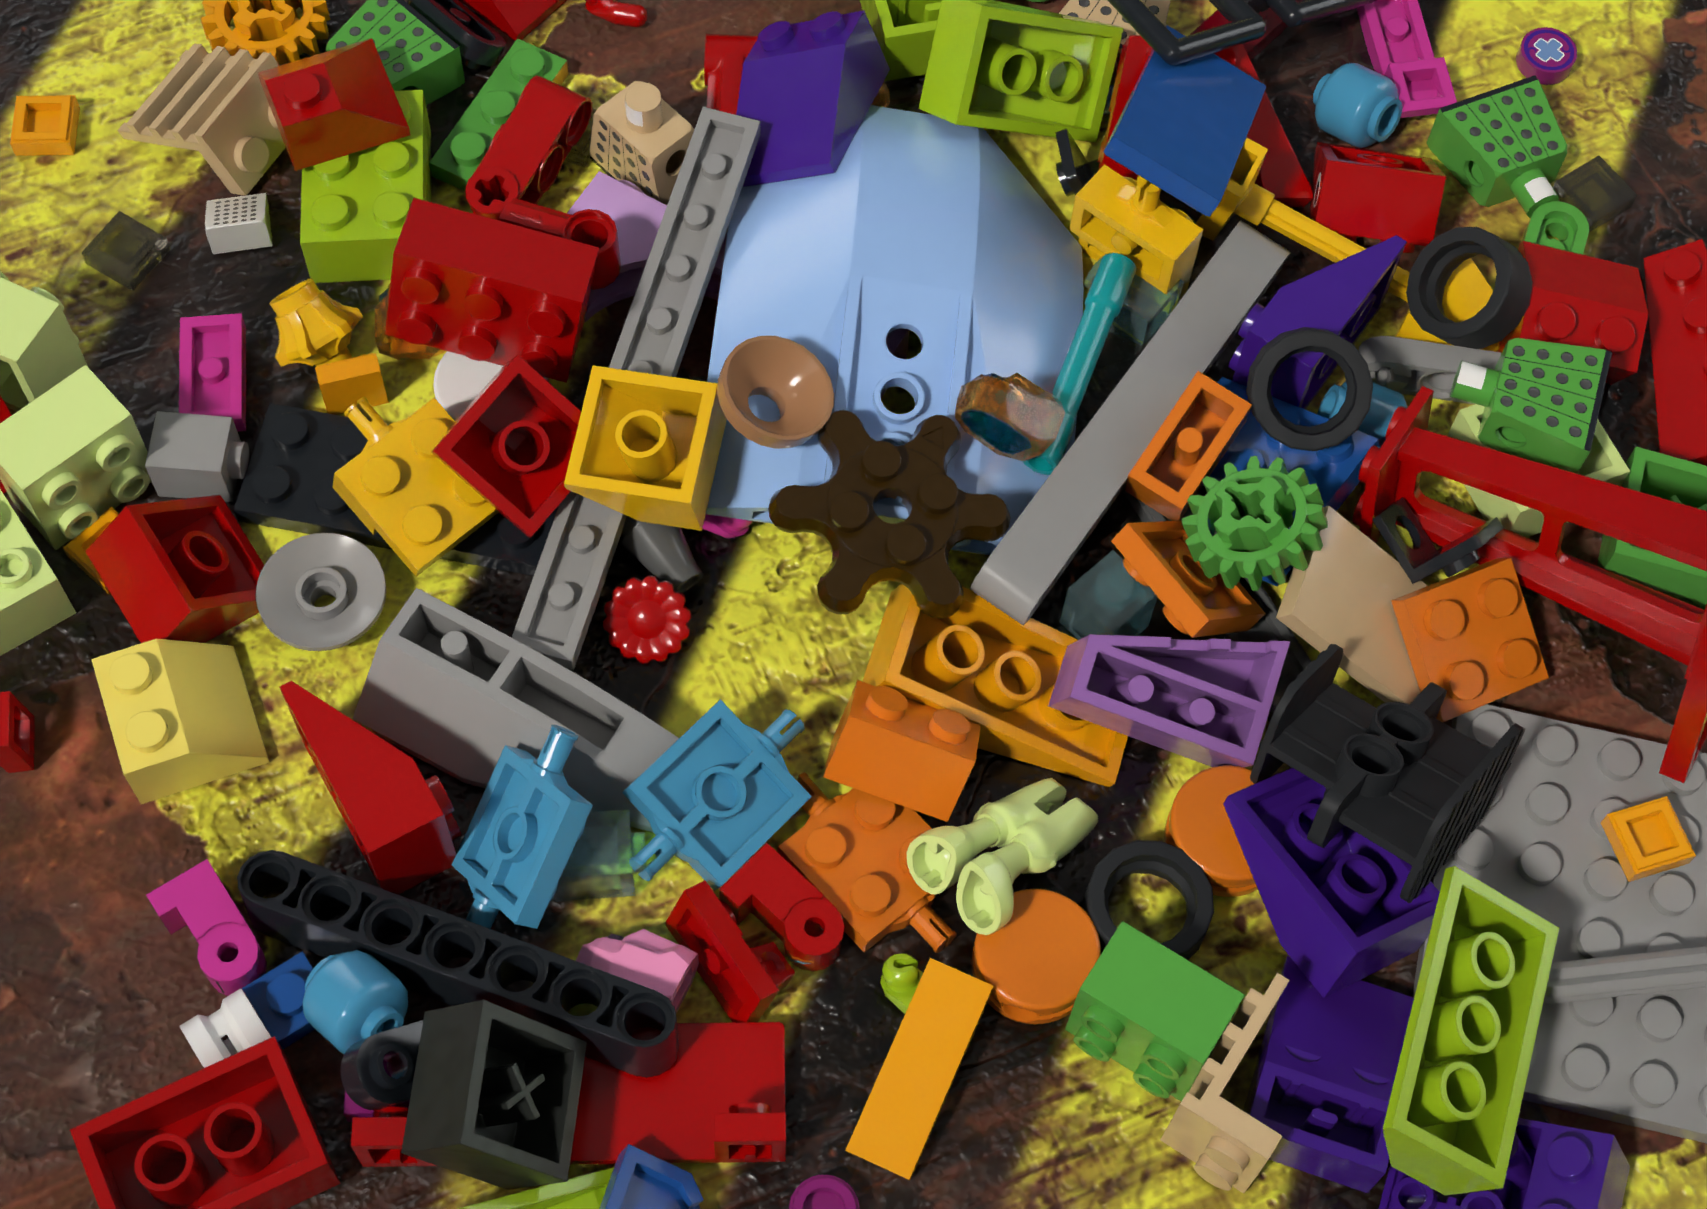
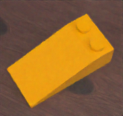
[862,584,1128,787]

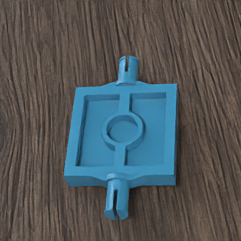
[622,699,812,891]
[452,725,593,929]

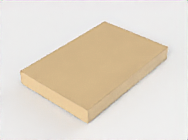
[1276,506,1427,704]

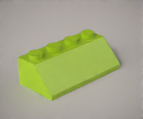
[1383,866,1559,1196]

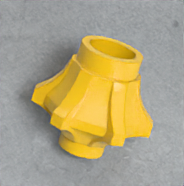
[269,278,363,367]

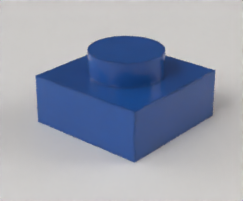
[242,951,316,1049]

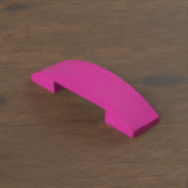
[1357,0,1457,118]

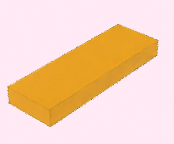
[845,958,993,1181]

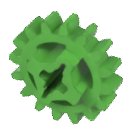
[1182,456,1328,591]

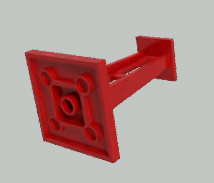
[1353,386,1707,783]

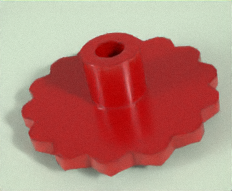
[603,575,691,664]

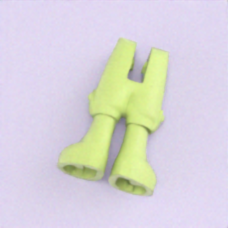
[906,778,1098,936]

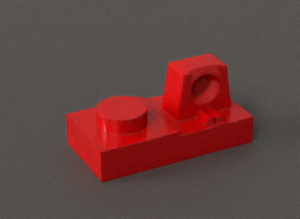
[665,880,795,1023]

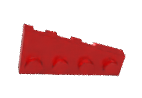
[1644,239,1707,466]

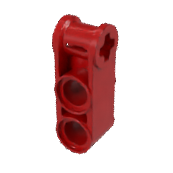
[465,76,593,220]

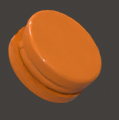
[1164,765,1258,897]
[971,889,1101,1024]

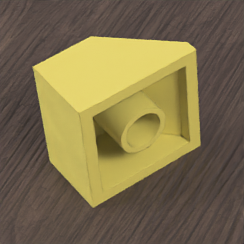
[91,638,270,804]

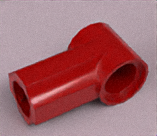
[704,34,758,115]
[499,198,621,290]

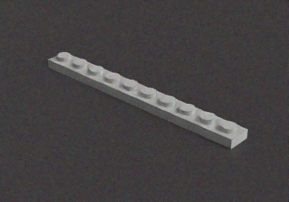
[512,107,761,671]

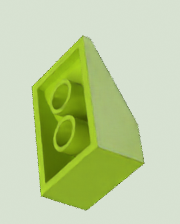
[918,0,1124,142]

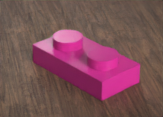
[179,313,246,432]

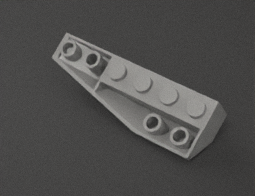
[353,588,679,832]

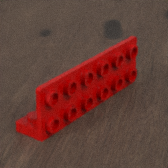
[351,1022,786,1167]

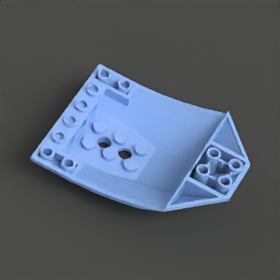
[706,105,1084,555]

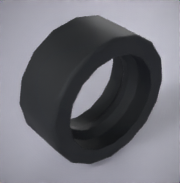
[1406,227,1533,349]
[1246,327,1373,451]
[1082,840,1214,960]

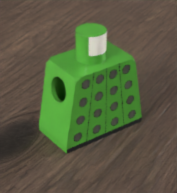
[326,0,465,105]
[1426,75,1567,218]
[1450,338,1612,474]

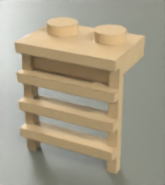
[117,43,286,196]
[1160,973,1290,1194]

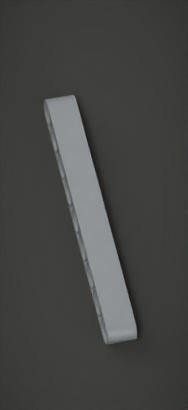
[970,220,1291,626]

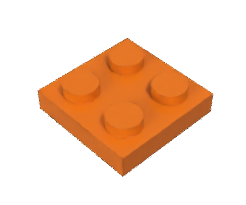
[1111,520,1266,638]
[1391,557,1549,722]

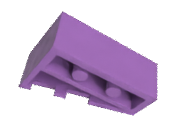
[1048,634,1290,767]

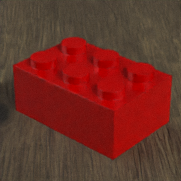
[385,198,599,383]
[70,1036,341,1209]

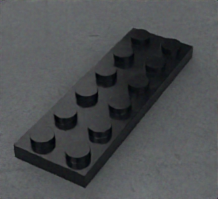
[234,403,608,589]

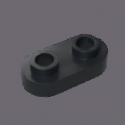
[406,0,506,70]
[340,1020,423,1111]

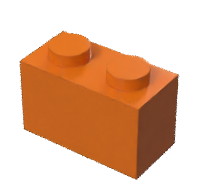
[1125,371,1252,521]
[823,680,981,822]

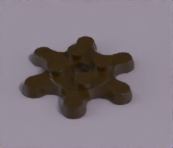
[768,410,1011,619]

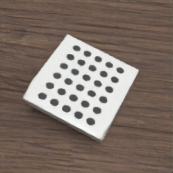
[205,193,273,254]

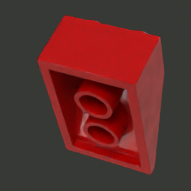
[279,681,462,895]

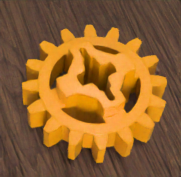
[201,0,330,65]

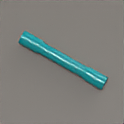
[1022,253,1137,475]

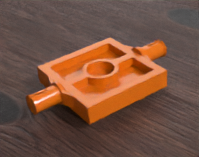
[777,772,957,953]

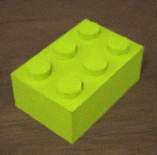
[300,90,431,283]

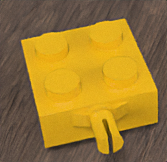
[1069,164,1203,312]
[332,397,499,577]

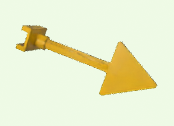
[1196,138,1499,352]

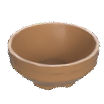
[717,336,834,449]

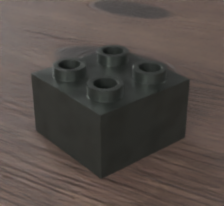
[401,1000,587,1190]

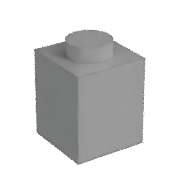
[145,411,249,502]

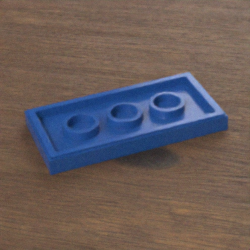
[1103,25,1267,217]

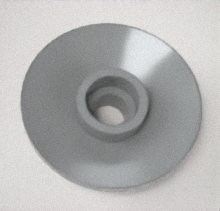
[256,533,386,651]

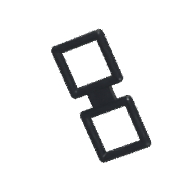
[1107,0,1377,65]

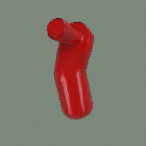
[585,0,647,28]

